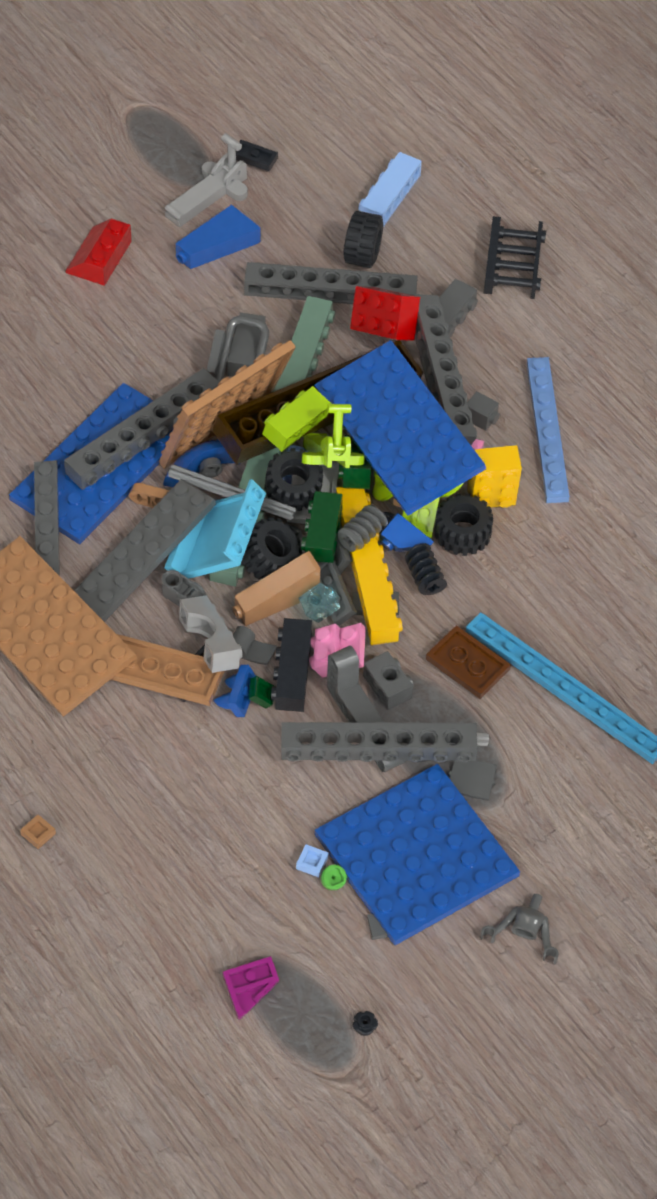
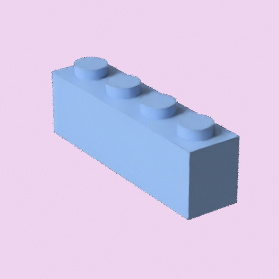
[358,152,422,227]

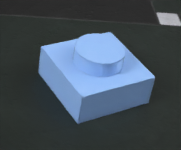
[296,844,329,877]

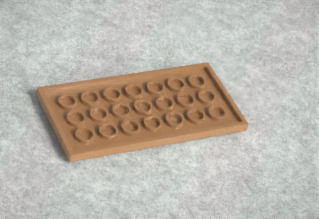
[0,536,137,717]

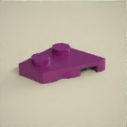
[222,956,279,1020]

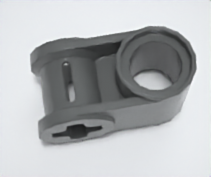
[162,570,206,607]

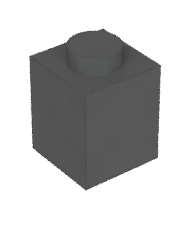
[467,391,500,431]

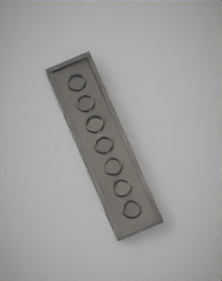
[74,479,216,622]

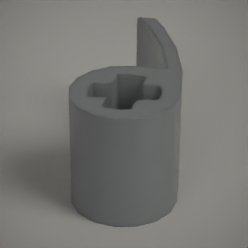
[233,626,277,665]

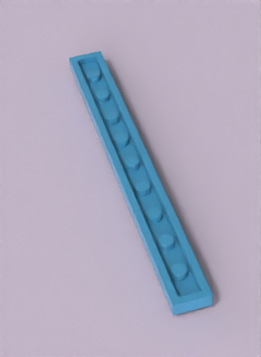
[466,612,657,764]

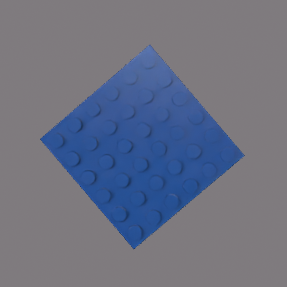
[315,764,520,946]

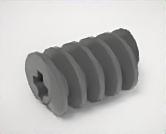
[337,505,388,552]

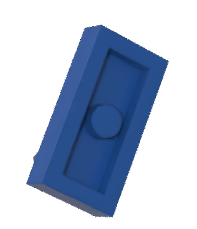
[214,665,256,717]

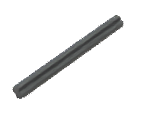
[168,464,296,520]

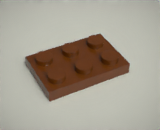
[426,625,511,699]

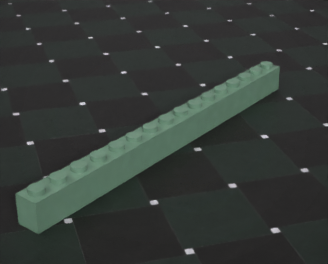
[209,296,336,587]

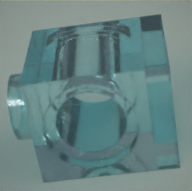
[299,583,340,623]

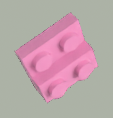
[309,623,366,678]

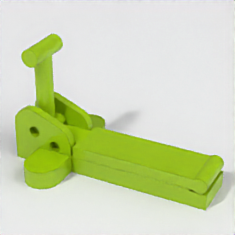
[302,404,365,468]

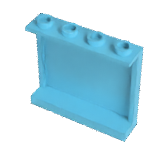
[164,479,266,579]

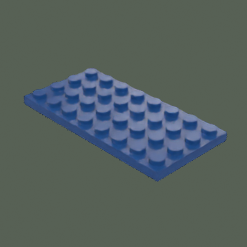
[315,340,486,516]
[9,382,173,545]

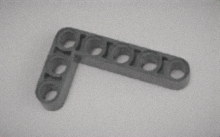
[327,645,406,772]

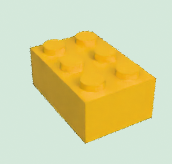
[467,445,522,508]

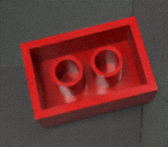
[350,286,420,341]

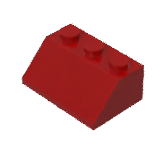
[66,218,132,286]

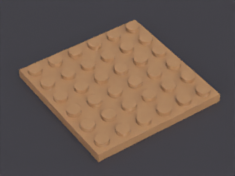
[159,340,296,469]

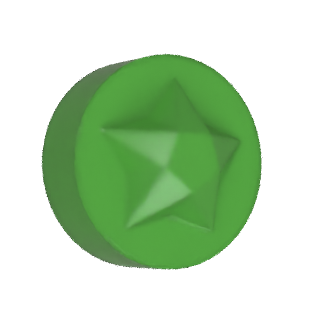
[321,865,347,891]

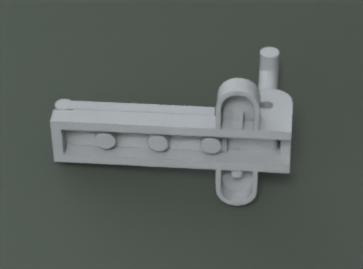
[165,133,248,227]

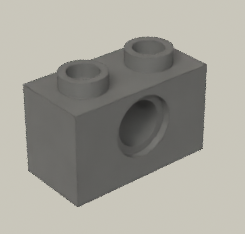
[363,651,414,710]

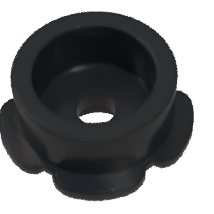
[353,1011,378,1036]

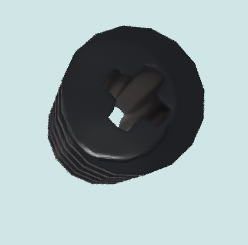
[405,543,447,595]

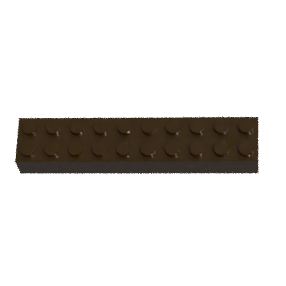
[212,340,424,465]

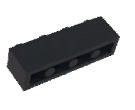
[271,618,312,712]

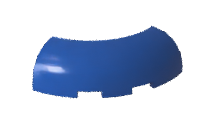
[163,439,241,487]

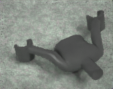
[480,894,559,965]

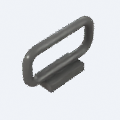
[207,316,269,382]

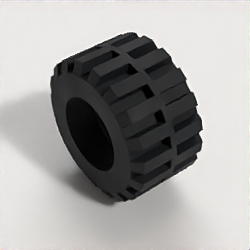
[343,211,383,268]
[265,448,323,511]
[435,493,493,556]
[241,517,302,579]

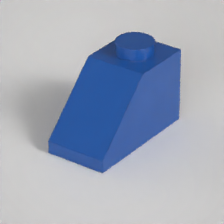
[379,513,434,552]

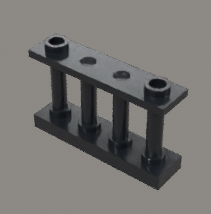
[484,216,546,299]

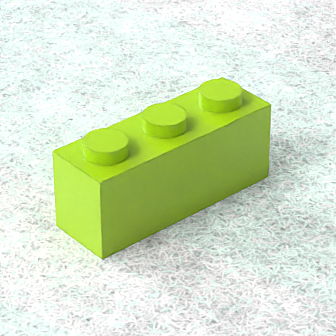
[262,386,332,452]

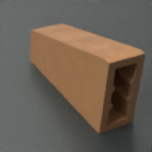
[233,551,320,626]

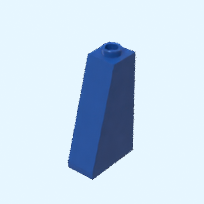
[176,205,261,269]

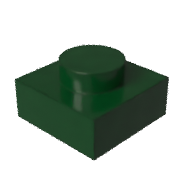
[249,676,274,709]

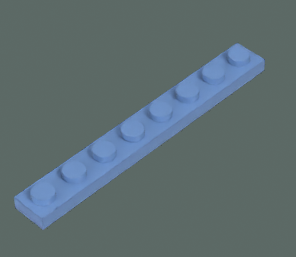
[526,357,569,503]

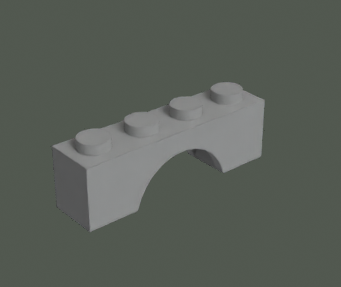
[179,595,242,673]

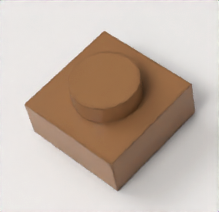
[20,815,56,849]

